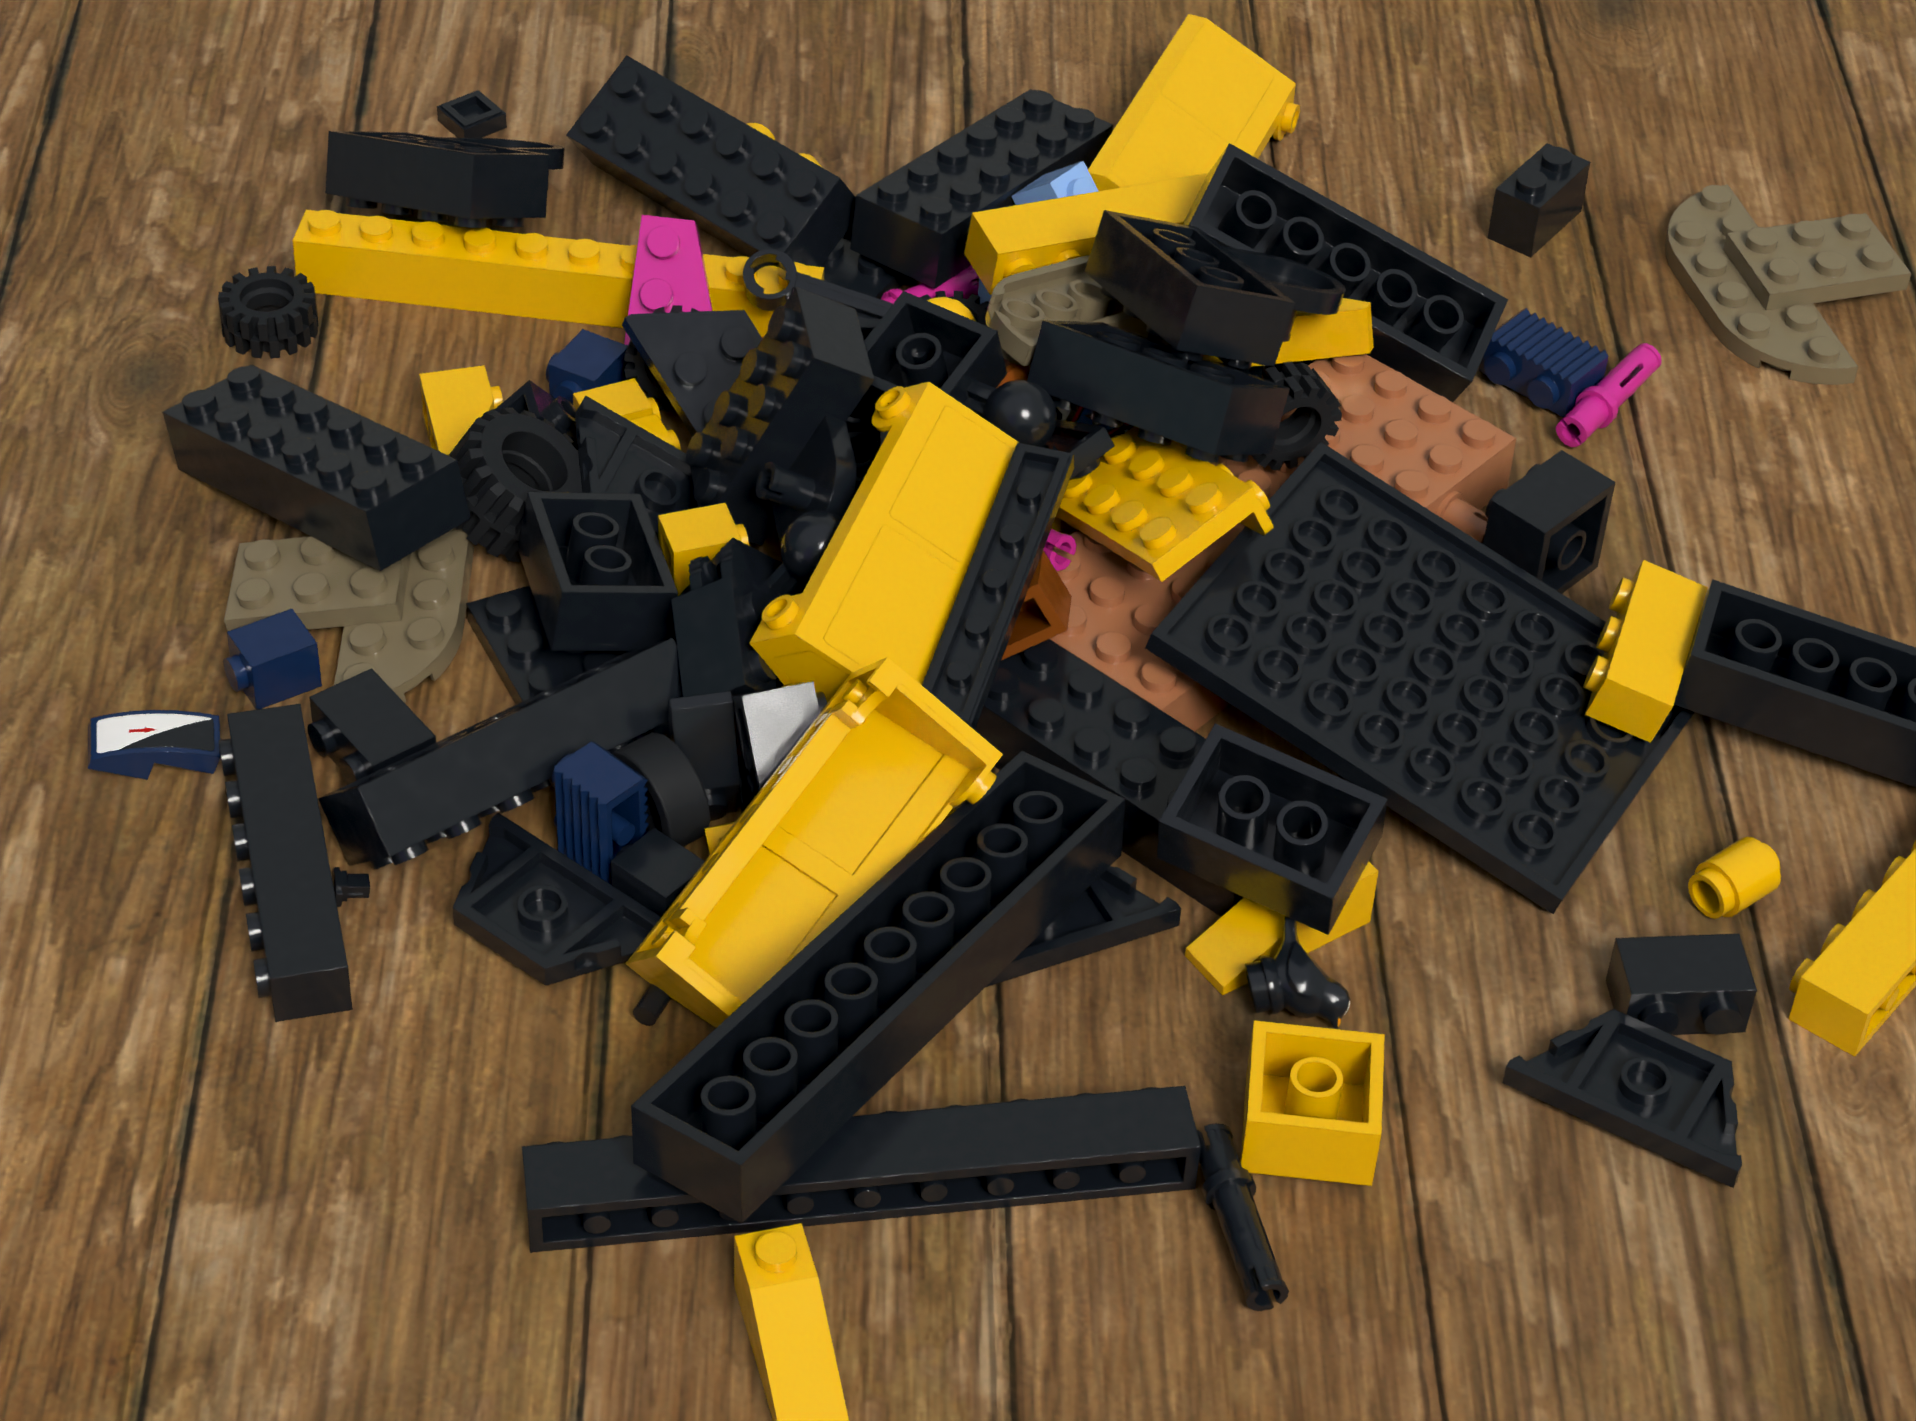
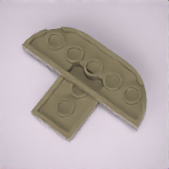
[1665,184,1911,385]
[985,255,1206,366]
[224,527,474,703]

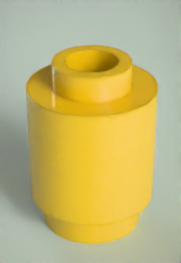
[1688,837,1781,919]

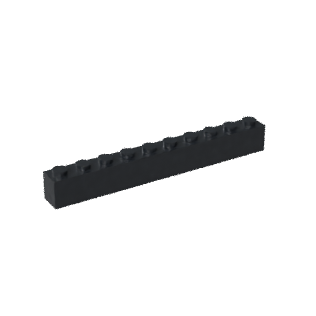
[522,1086,1201,1253]

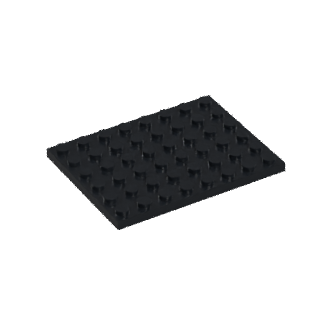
[1145,441,1695,914]

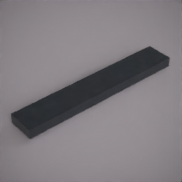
[922,443,1074,730]

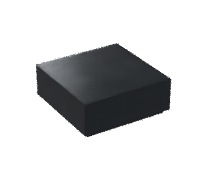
[437,90,507,138]

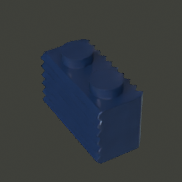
[1479,308,1609,418]
[552,741,649,885]

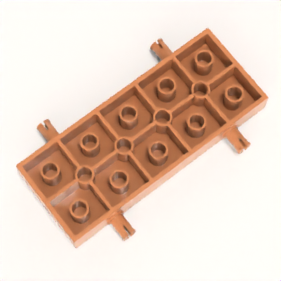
[1050,354,1516,732]

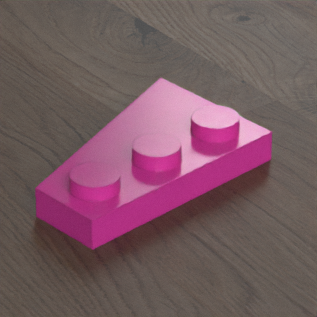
[624,215,713,345]

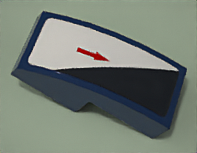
[88,710,221,780]

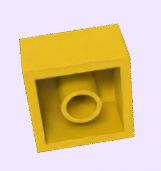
[1240,1020,1385,1186]

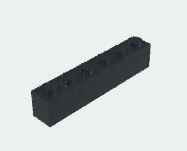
[218,704,353,1022]

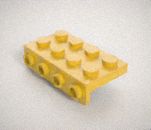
[1056,426,1274,582]

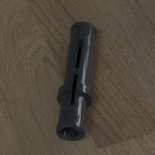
[1197,1123,1289,1311]

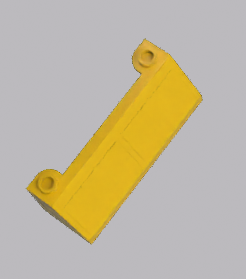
[1088,14,1300,191]
[750,382,1019,703]
[626,657,1003,1028]

